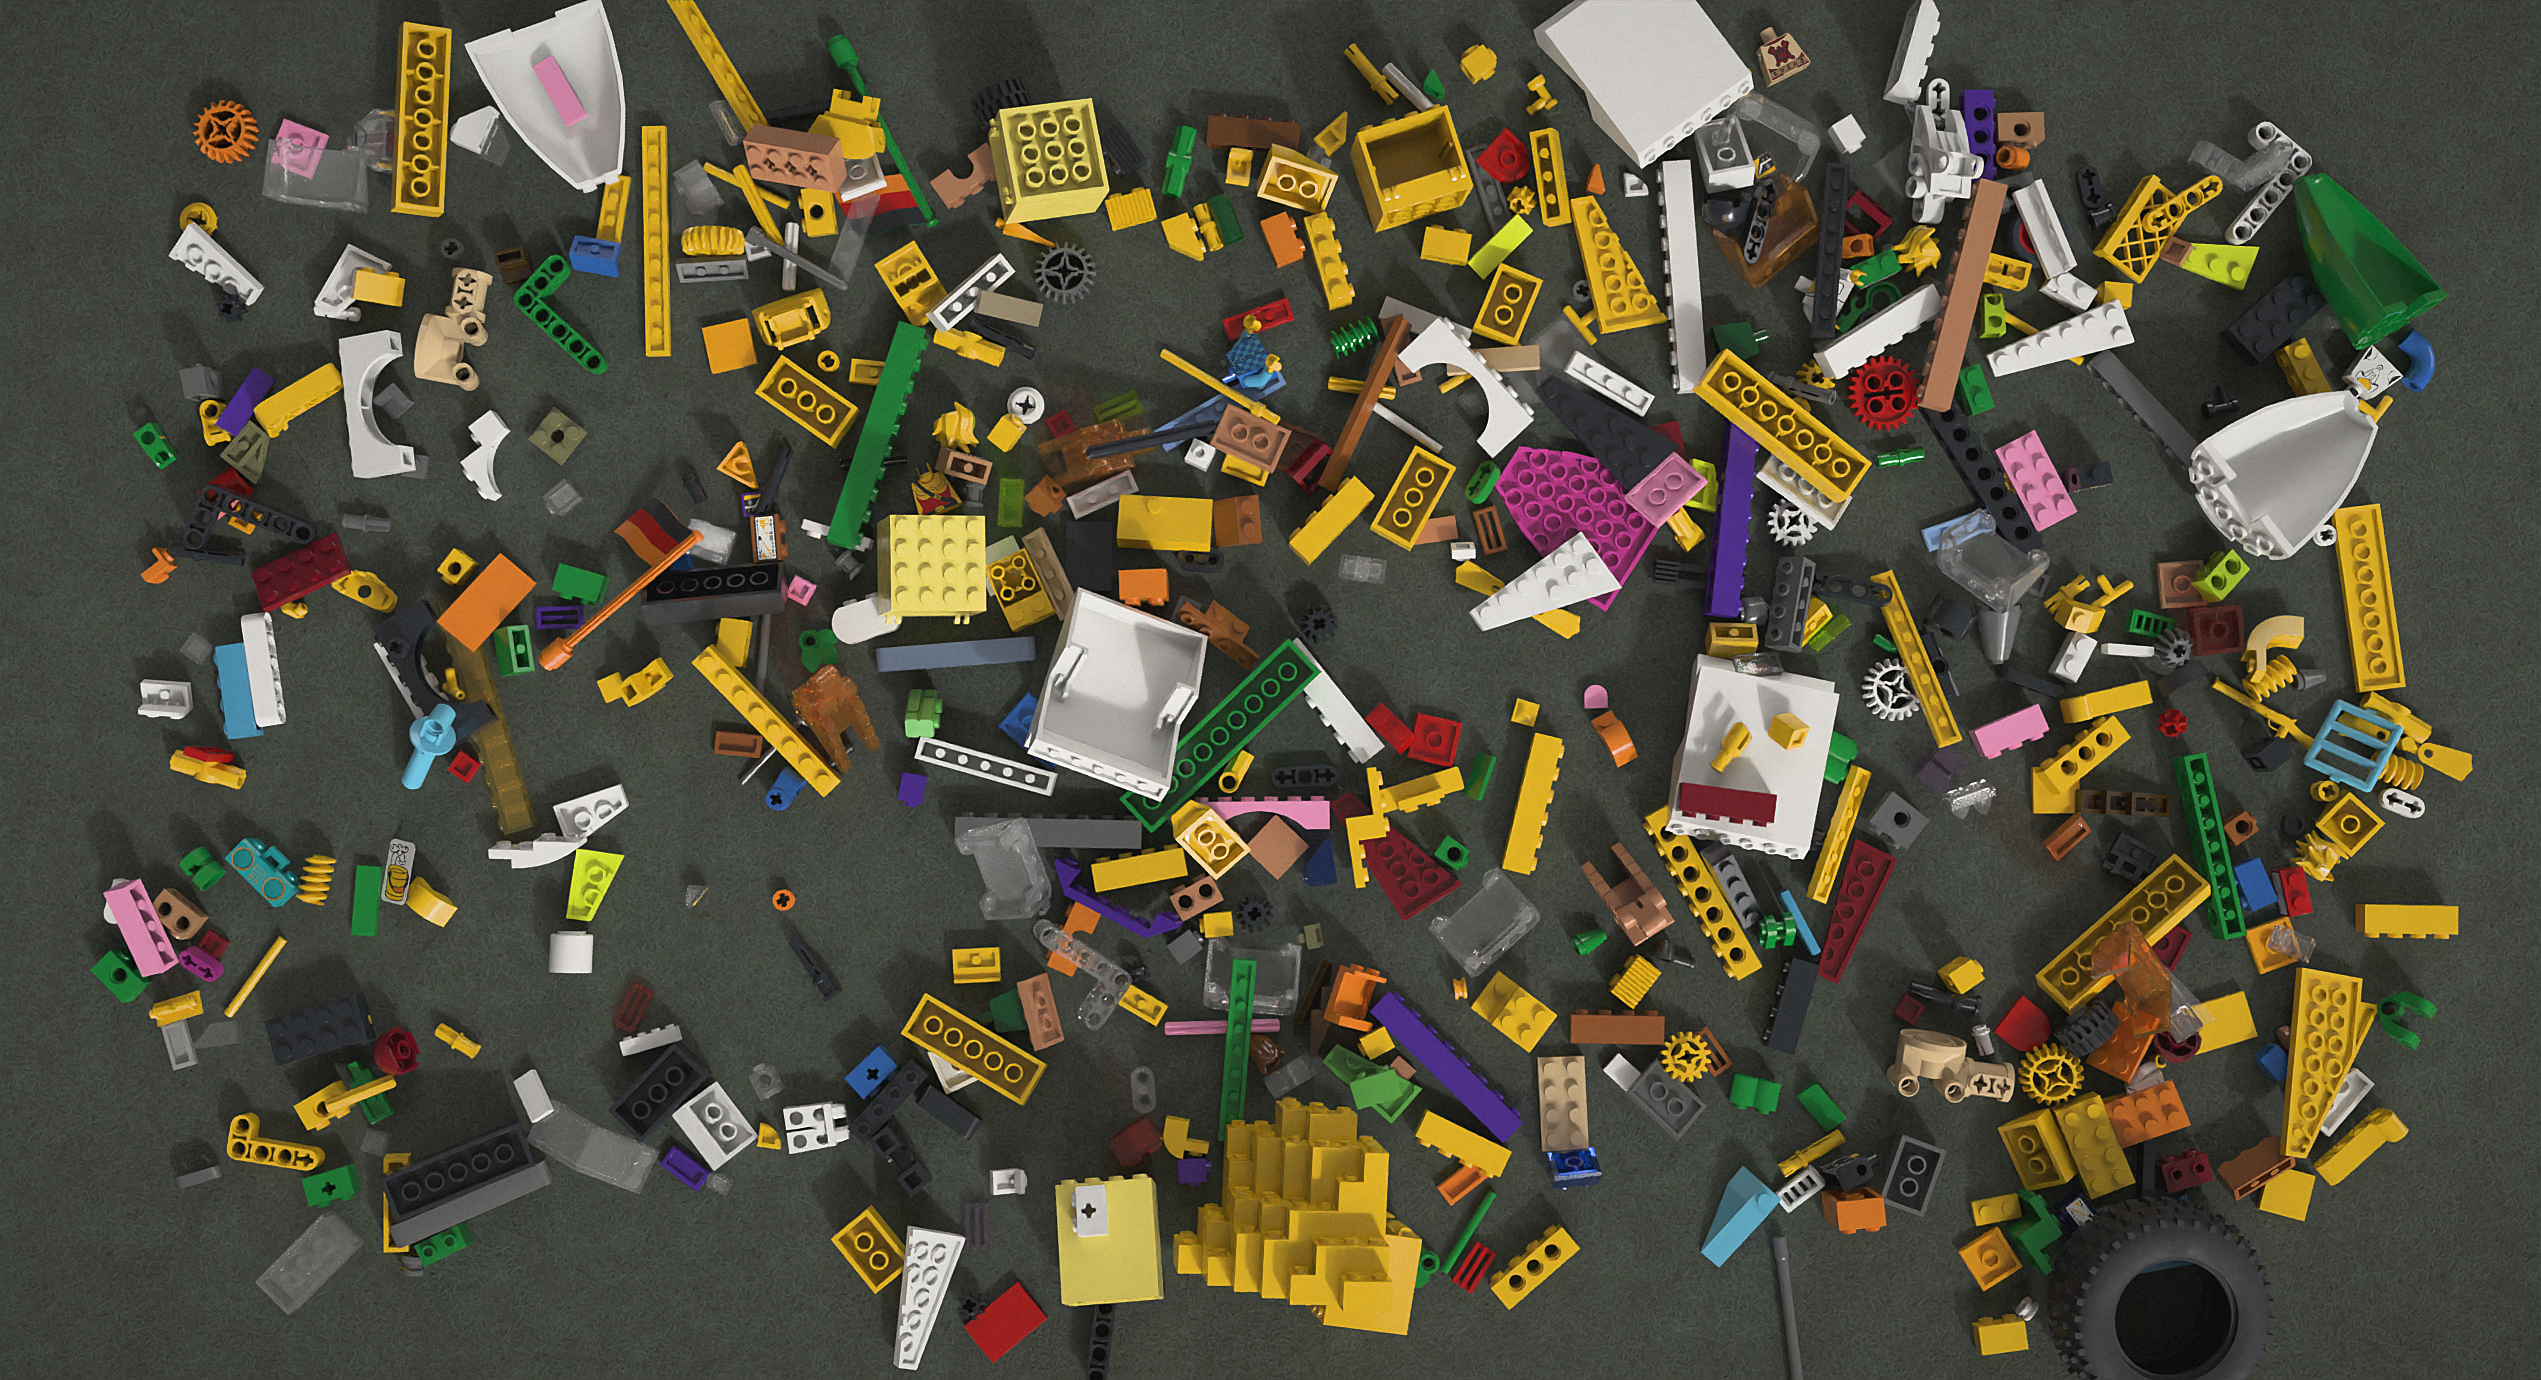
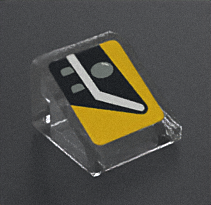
[1753,150,1779,184]
[685,884,709,908]

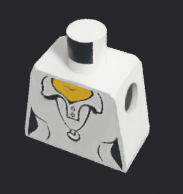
[2342,345,2403,401]

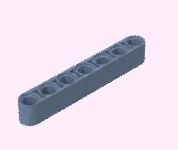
[876,637,1037,672]

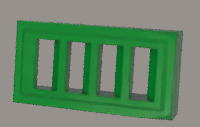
[2124,609,2175,640]

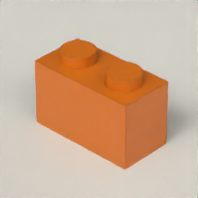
[1260,211,1305,268]

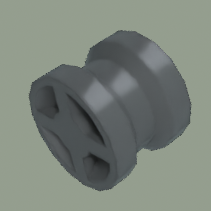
[399,1253,424,1276]

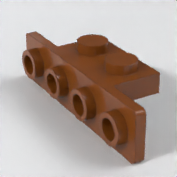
[1175,600,1260,669]

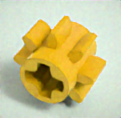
[1507,186,1537,215]

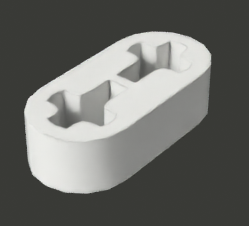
[1926,78,1949,124]
[2378,788,2425,818]

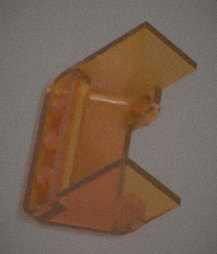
[1713,173,1820,289]
[2090,921,2172,1039]

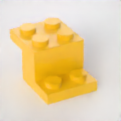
[875,241,948,327]
[1470,971,1557,1053]

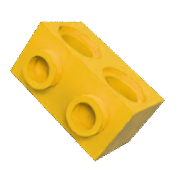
[1983,253,2032,292]

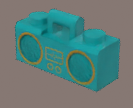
[224,838,300,907]

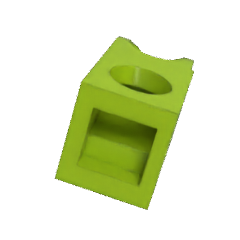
[1979,294,2006,338]

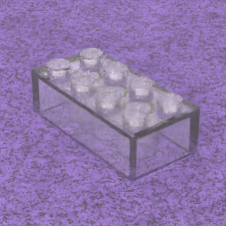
[255,1210,365,1315]

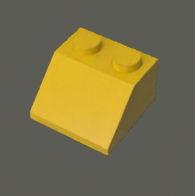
[2315,788,2385,857]

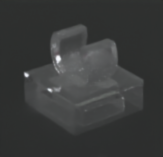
[1307,146,1332,169]

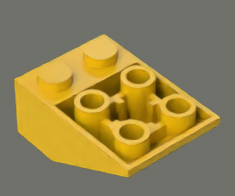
[986,548,1057,633]

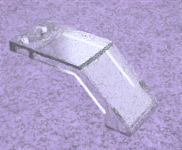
[527,1099,659,1194]

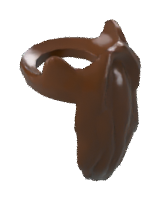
[1249,1033,1288,1076]

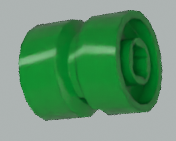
[179,846,226,891]

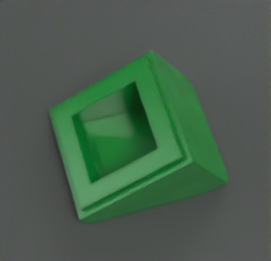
[1422,69,1445,101]

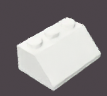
[672,1081,758,1171]

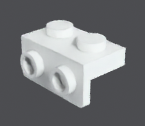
[138,679,193,719]

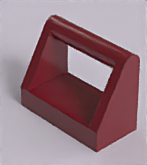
[1844,188,1894,242]
[1284,438,1332,497]

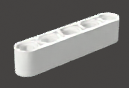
[241,612,286,727]

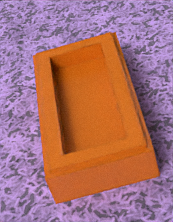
[1437,1165,1487,1206]

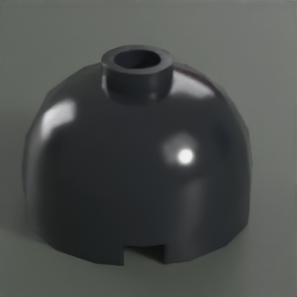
[1701,196,1748,233]

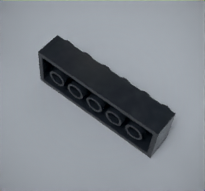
[640,560,789,625]
[379,1119,536,1223]

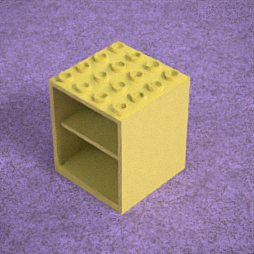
[1055,1174,1164,1306]

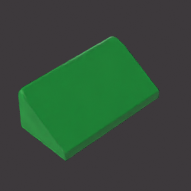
[1463,752,1496,801]
[1796,1081,1847,1132]

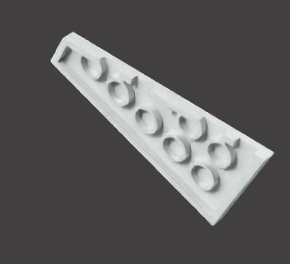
[1469,532,1622,631]
[893,1226,966,1370]

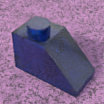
[1302,837,1337,887]

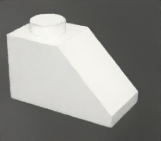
[450,106,500,155]

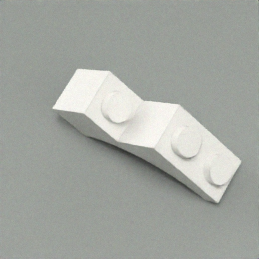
[460,410,510,501]

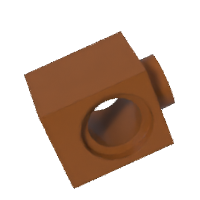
[2222,811,2259,846]

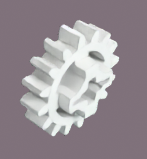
[1766,499,1818,548]

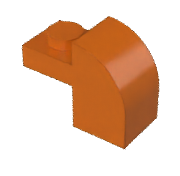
[1591,710,1638,767]

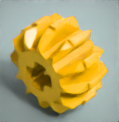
[1796,360,1835,390]

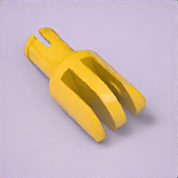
[1709,722,1752,774]

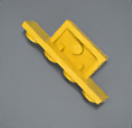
[1379,767,1464,813]

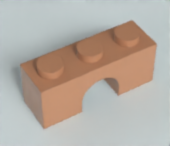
[930,143,997,209]

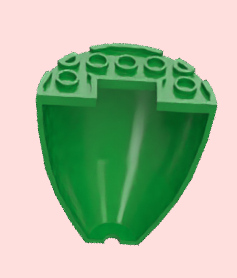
[2291,172,2448,350]

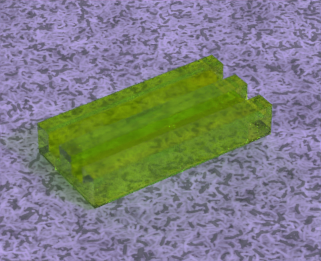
[1093,390,1144,430]

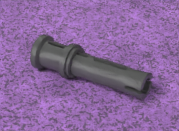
[1767,371,1836,405]

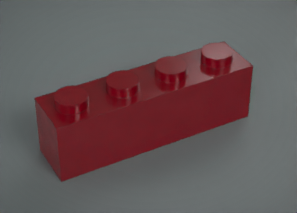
[1676,782,1777,827]

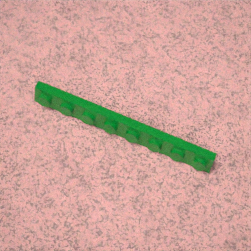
[1217,957,1257,1141]

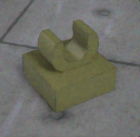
[1296,923,1324,949]

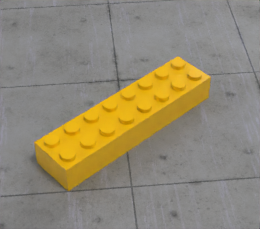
[391,22,452,217]
[1692,349,1872,503]
[2035,853,2211,1017]

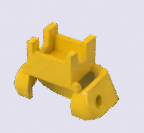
[807,89,885,159]
[751,288,831,350]

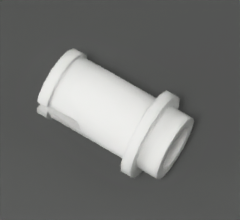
[1971,1024,1994,1056]

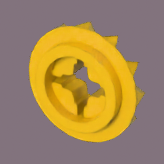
[180,203,218,236]

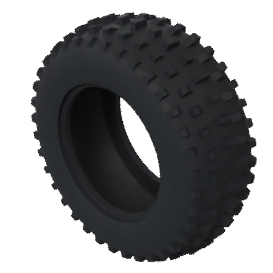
[2046,1196,2275,1380]

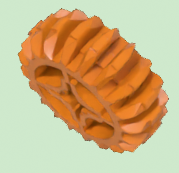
[193,100,259,163]

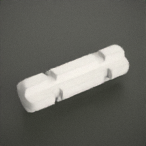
[314,304,361,322]

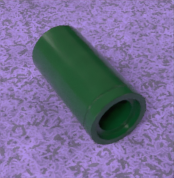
[1206,193,1245,246]

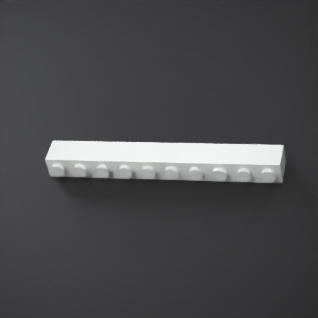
[1656,160,1706,394]

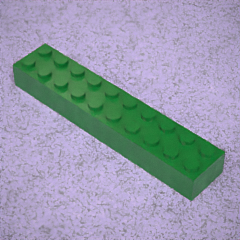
[1120,638,1322,833]

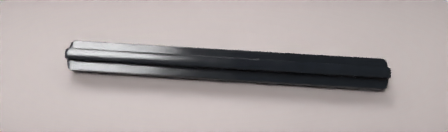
[1086,420,1217,460]

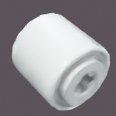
[549,931,593,973]

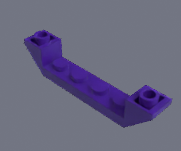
[1054,856,1183,938]

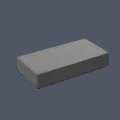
[161,1019,198,1071]

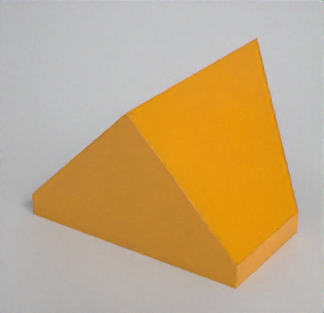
[717,441,759,489]

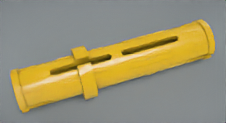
[1344,43,1399,105]
[1778,1129,1845,1177]

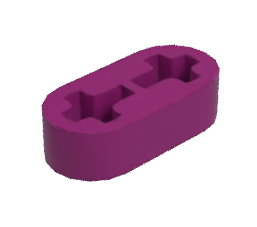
[179,946,224,982]

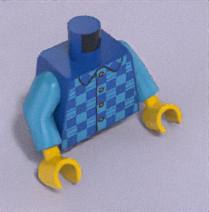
[1219,315,1281,389]

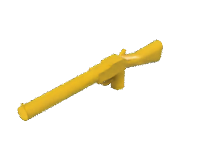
[2211,677,2322,753]

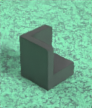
[373,382,415,420]

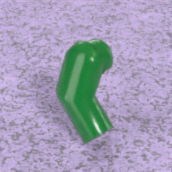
[1873,633,1899,654]

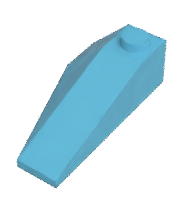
[1701,1166,1781,1267]

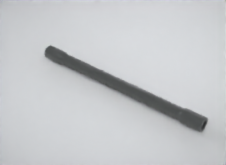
[1772,1235,1803,1380]

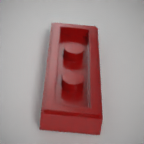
[1222,297,1295,342]
[183,746,235,763]

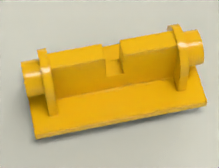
[149,990,204,1027]

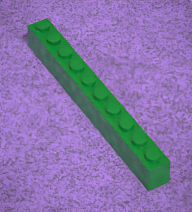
[826,321,929,551]

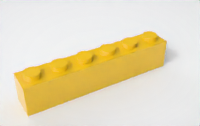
[1500,733,1565,875]

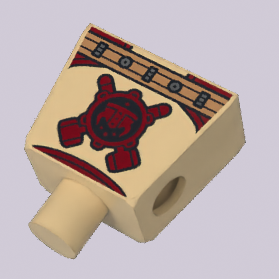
[1756,27,1810,88]

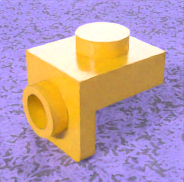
[1225,147,1253,186]

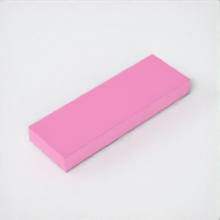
[532,55,588,127]

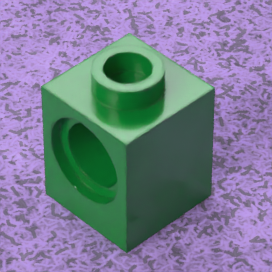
[1433,835,1471,870]

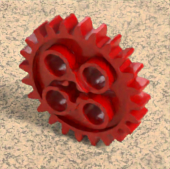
[1845,356,1919,431]

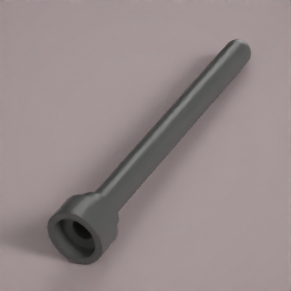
[745,225,848,290]

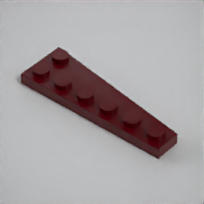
[1817,839,1898,984]

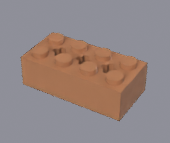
[743,124,847,193]

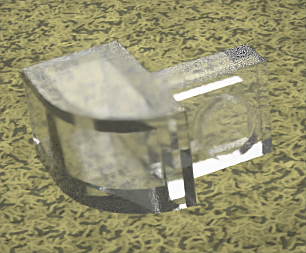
[2267,924,2316,963]

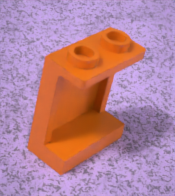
[1323,963,1387,1033]

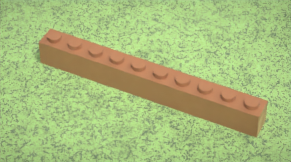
[1916,178,2008,412]

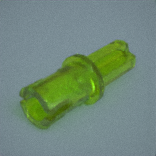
[1808,614,1850,653]

